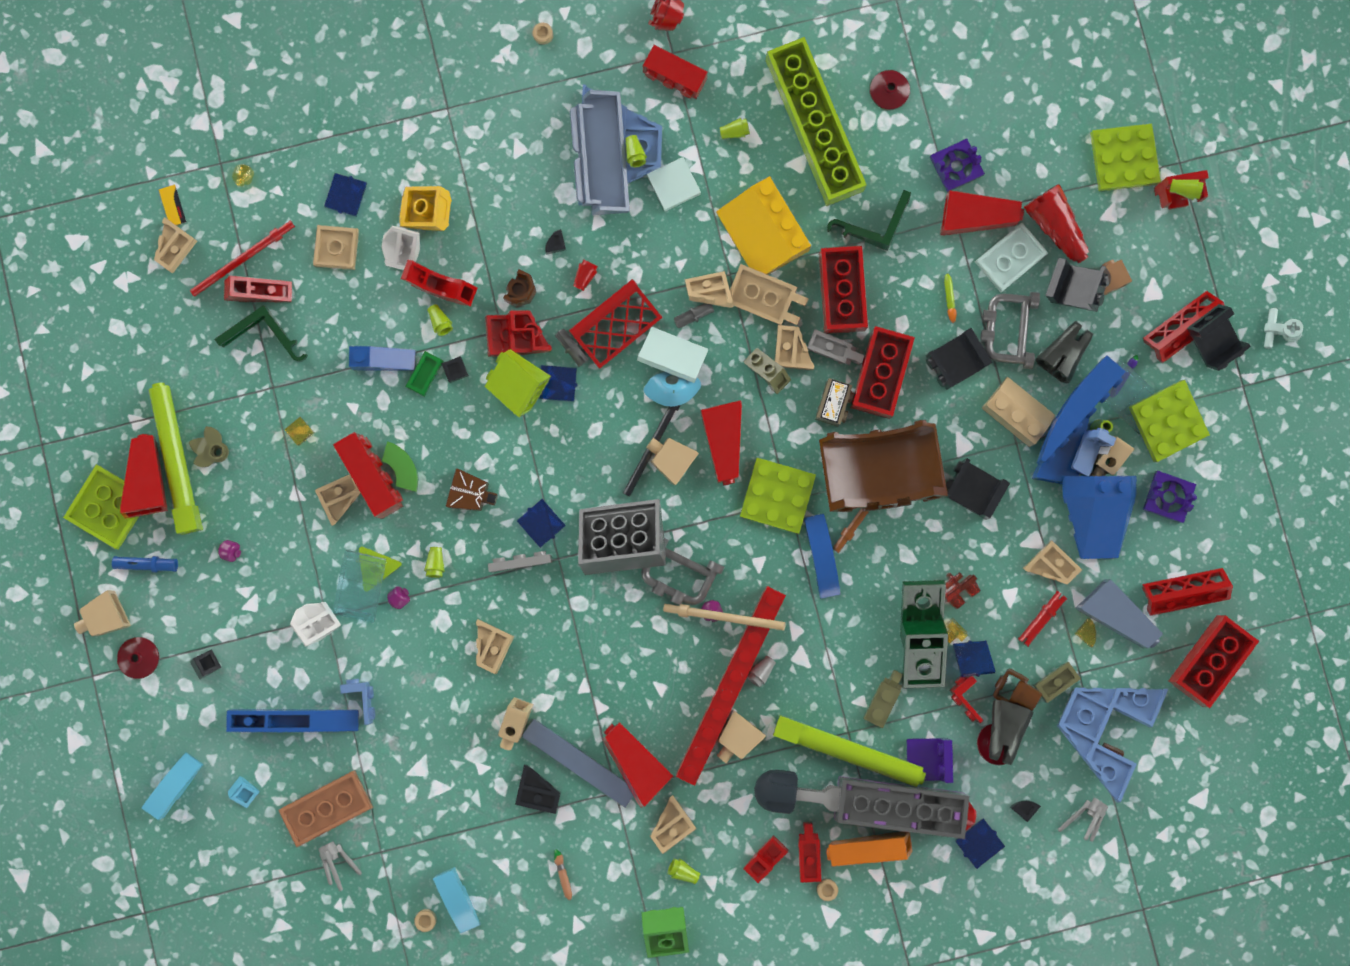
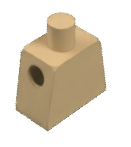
[1090,436,1134,476]
[646,438,699,485]
[74,590,131,636]
[498,697,534,750]
[717,710,766,763]

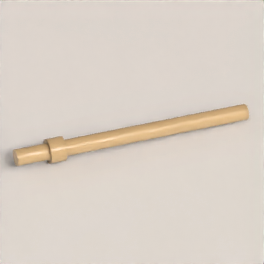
[663,604,785,631]

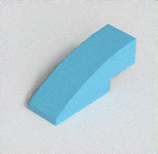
[142,752,203,820]
[433,867,480,933]

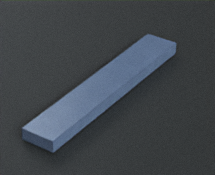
[522,719,633,808]

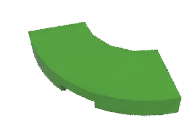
[382,441,418,492]

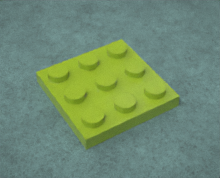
[1090,123,1161,191]
[1129,380,1210,462]
[740,457,816,534]
[63,464,139,550]

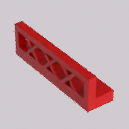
[1143,291,1225,363]
[1142,568,1233,616]

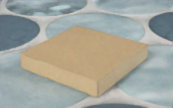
[313,225,359,270]

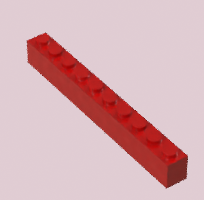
[676,586,786,786]

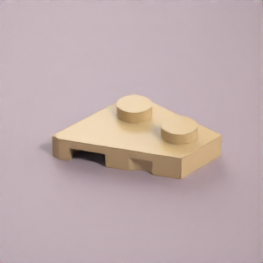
[685,271,733,308]

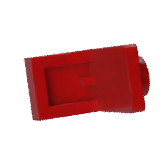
[949,674,984,723]

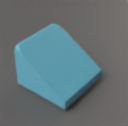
[228,776,260,808]

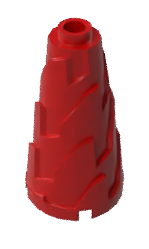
[1023,184,1089,264]

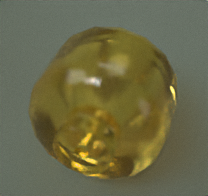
[232,164,254,186]

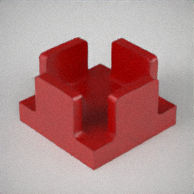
[1154,170,1209,210]

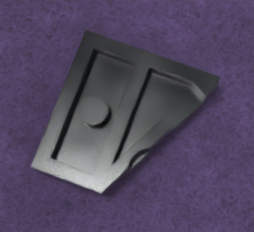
[515,764,561,814]

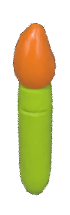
[944,274,957,323]

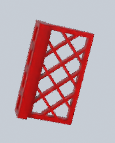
[568,279,663,369]

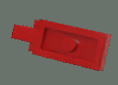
[798,822,822,883]

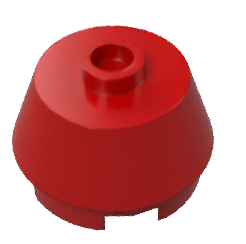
[648,0,684,31]

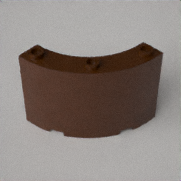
[819,420,948,512]

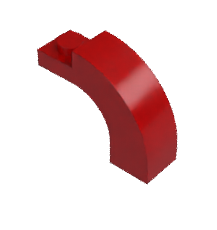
[401,260,478,307]

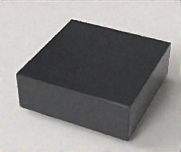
[441,356,469,383]

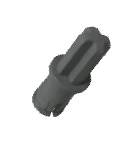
[674,303,714,328]
[555,329,589,367]

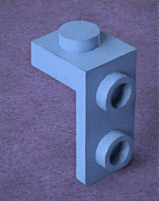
[1071,428,1116,476]
[340,679,375,725]

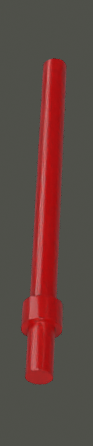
[190,220,295,297]

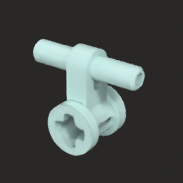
[1264,308,1303,349]

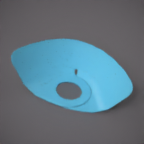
[644,372,701,407]

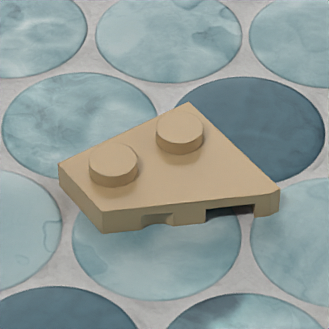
[154,217,197,273]
[775,325,814,370]
[315,474,361,526]
[1023,540,1082,584]
[476,619,514,674]
[650,795,697,854]

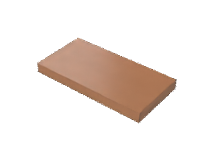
[278,770,373,847]

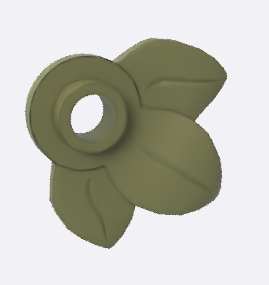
[189,426,229,467]

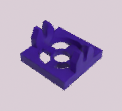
[930,138,985,193]
[1143,471,1197,523]

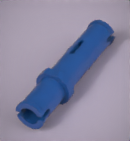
[112,556,178,573]

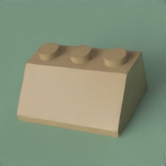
[982,377,1055,447]

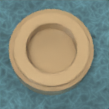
[533,23,553,45]
[817,878,838,901]
[415,909,437,932]

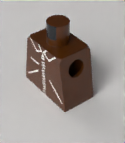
[446,468,498,511]

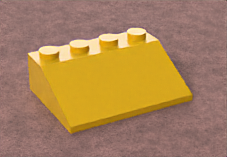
[716,176,811,275]

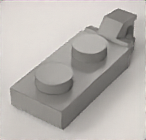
[807,329,865,365]

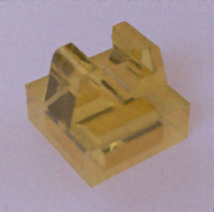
[947,617,968,644]

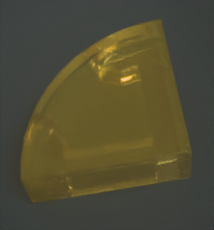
[1074,618,1096,647]

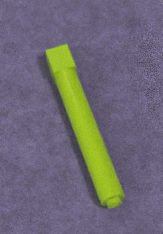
[148,382,203,535]
[773,715,926,787]

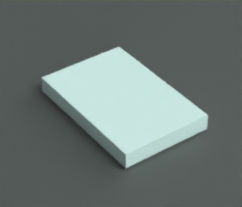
[975,223,1048,293]
[637,327,708,383]

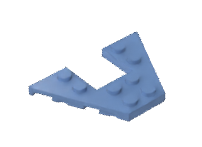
[578,84,662,206]
[1057,688,1168,803]

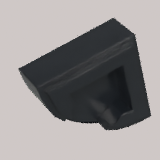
[545,229,566,255]
[1010,800,1041,822]

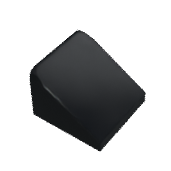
[190,649,221,680]

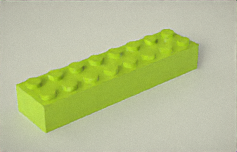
[765,37,867,207]

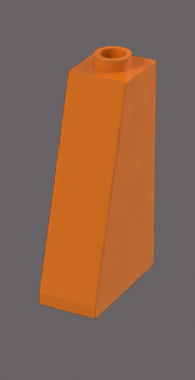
[826,831,913,866]

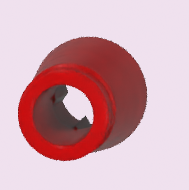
[573,259,598,291]

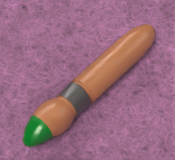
[554,849,572,900]

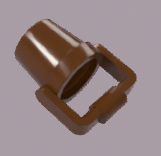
[993,669,1042,711]

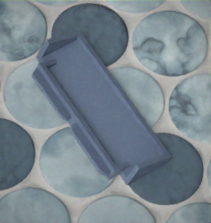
[570,90,630,216]

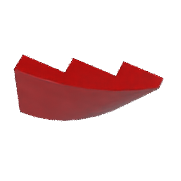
[485,310,552,357]

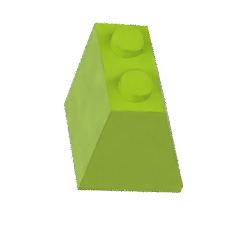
[484,349,551,417]

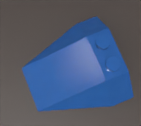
[1063,476,1137,559]

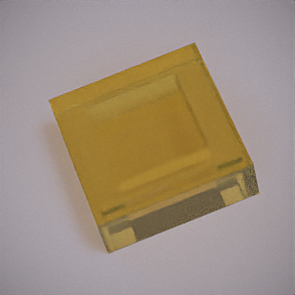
[284,417,314,446]

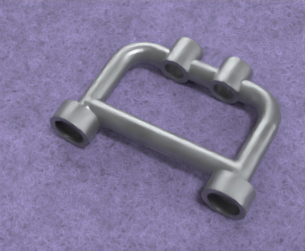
[980,292,1040,369]
[641,538,725,605]

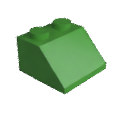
[641,907,689,958]

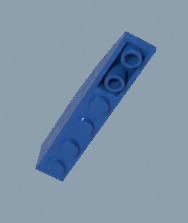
[1036,355,1126,466]
[226,709,359,732]

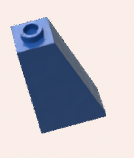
[1032,417,1089,485]

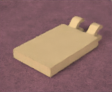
[730,264,808,325]

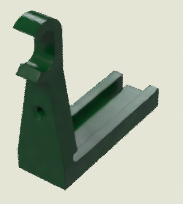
[827,190,911,251]
[214,305,308,362]

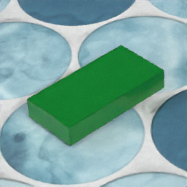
[405,351,444,397]

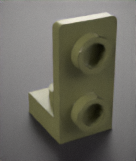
[744,348,791,394]

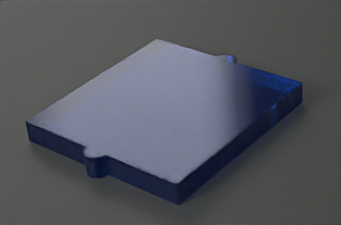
[324,173,367,217]
[538,365,578,402]
[517,499,566,548]
[953,640,995,677]
[955,818,1005,869]

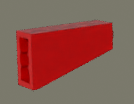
[940,190,1024,236]
[700,400,742,486]
[120,434,168,519]
[602,722,673,808]

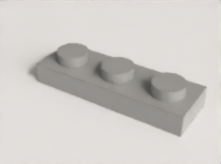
[488,551,552,572]

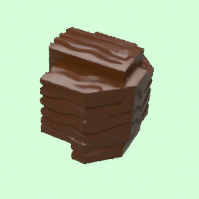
[503,269,536,307]

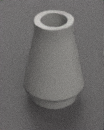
[747,656,776,687]

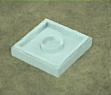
[647,157,701,212]

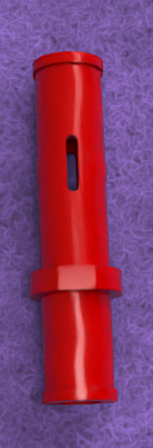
[1018,591,1067,647]

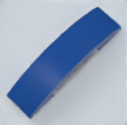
[804,514,841,599]

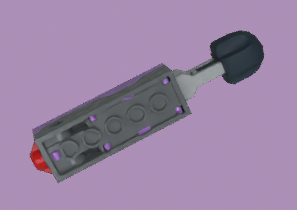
[754,770,976,839]

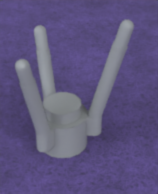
[1058,798,1108,842]
[318,841,362,891]

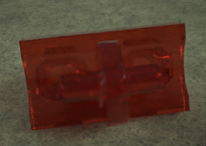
[945,572,981,609]

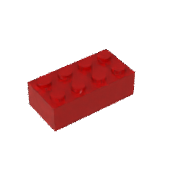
[819,246,868,334]
[850,326,915,419]
[333,432,404,519]
[1168,615,1259,708]

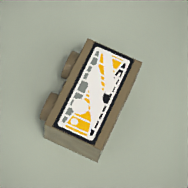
[815,378,854,427]

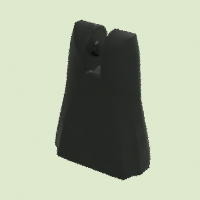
[1035,321,1093,383]
[989,700,1033,765]

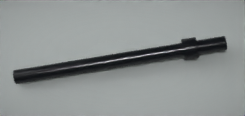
[623,405,681,497]

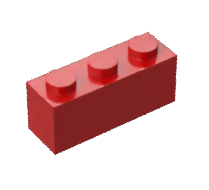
[643,45,708,99]

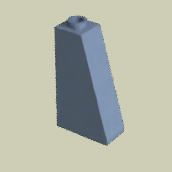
[1075,579,1163,648]

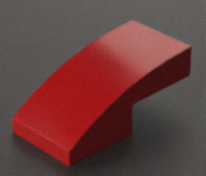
[743,835,788,883]

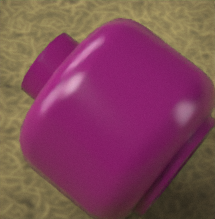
[218,540,241,562]
[387,586,410,609]
[701,600,723,622]

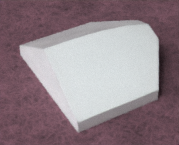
[382,226,420,270]
[290,602,341,647]

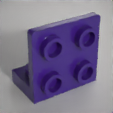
[906,738,954,783]

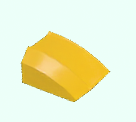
[399,186,452,231]

